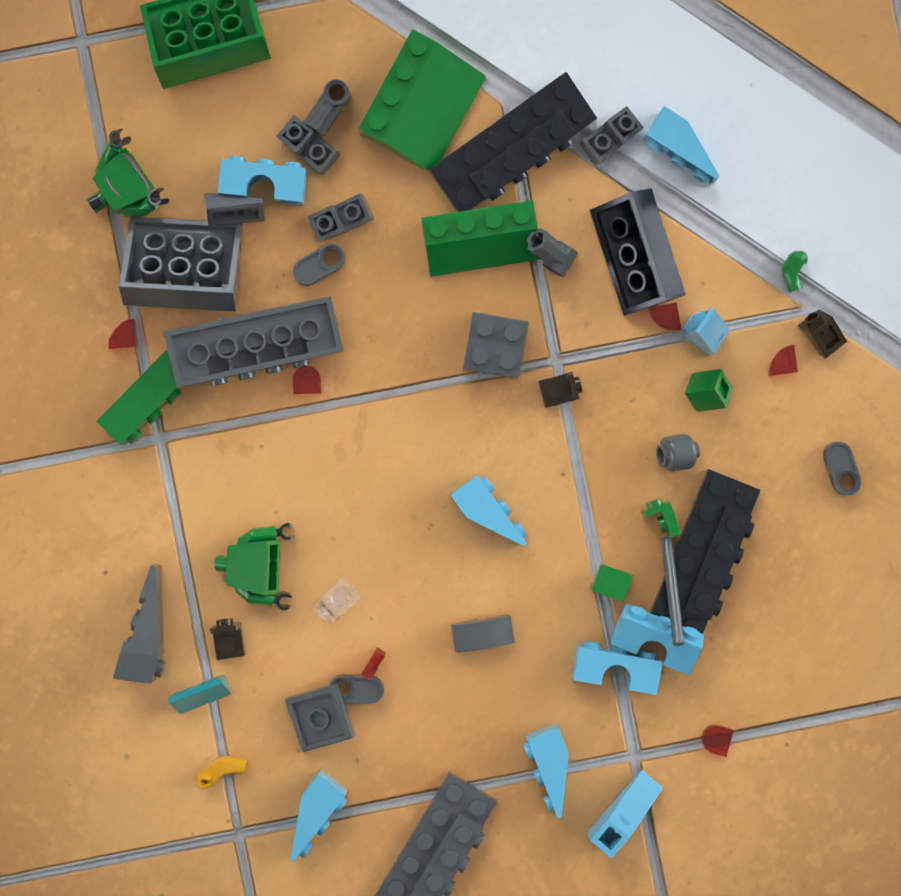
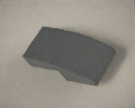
[579,106,644,166]
[277,115,340,176]
[308,193,374,242]
[451,614,515,653]

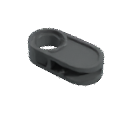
[293,244,345,286]
[823,442,861,495]
[330,674,384,704]

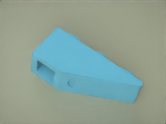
[642,106,719,184]
[682,307,730,355]
[450,475,528,546]
[523,723,569,818]
[587,769,663,859]
[290,770,347,862]

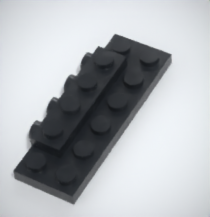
[429,72,598,212]
[649,469,760,634]

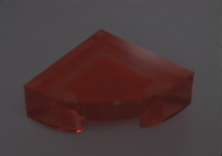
[648,303,682,331]
[108,318,138,350]
[768,344,798,376]
[361,647,386,680]

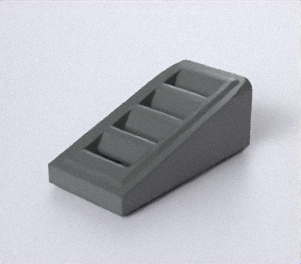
[204,193,264,227]

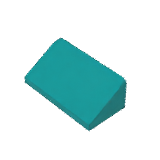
[168,675,231,713]

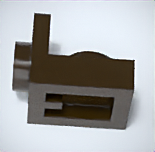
[798,310,847,359]
[538,372,583,408]
[210,618,246,660]

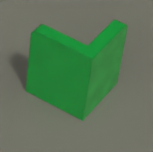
[685,369,733,412]
[590,564,633,602]

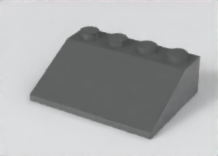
[119,217,242,312]

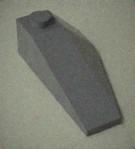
[113,564,165,684]

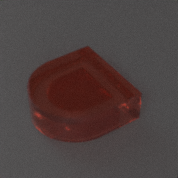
[292,366,322,394]
[701,724,734,757]

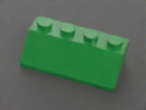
[421,200,540,277]

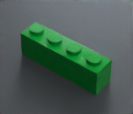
[96,349,182,445]

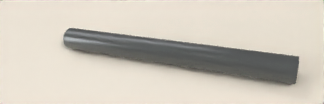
[661,536,684,646]

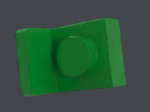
[641,498,682,538]

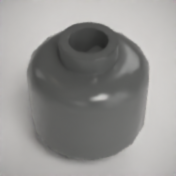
[656,434,700,472]

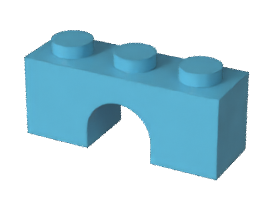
[217,156,308,206]
[610,603,704,675]
[571,640,663,695]

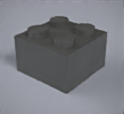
[463,312,529,379]

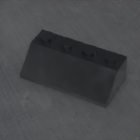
[590,188,686,316]

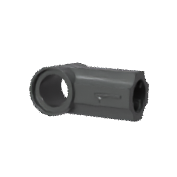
[304,79,351,136]
[527,229,578,278]

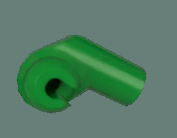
[782,251,808,293]

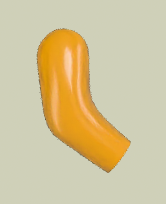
[196,756,248,789]

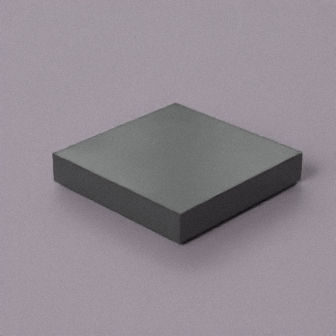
[285,683,356,752]

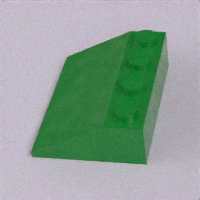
[140,0,271,89]
[358,29,486,173]

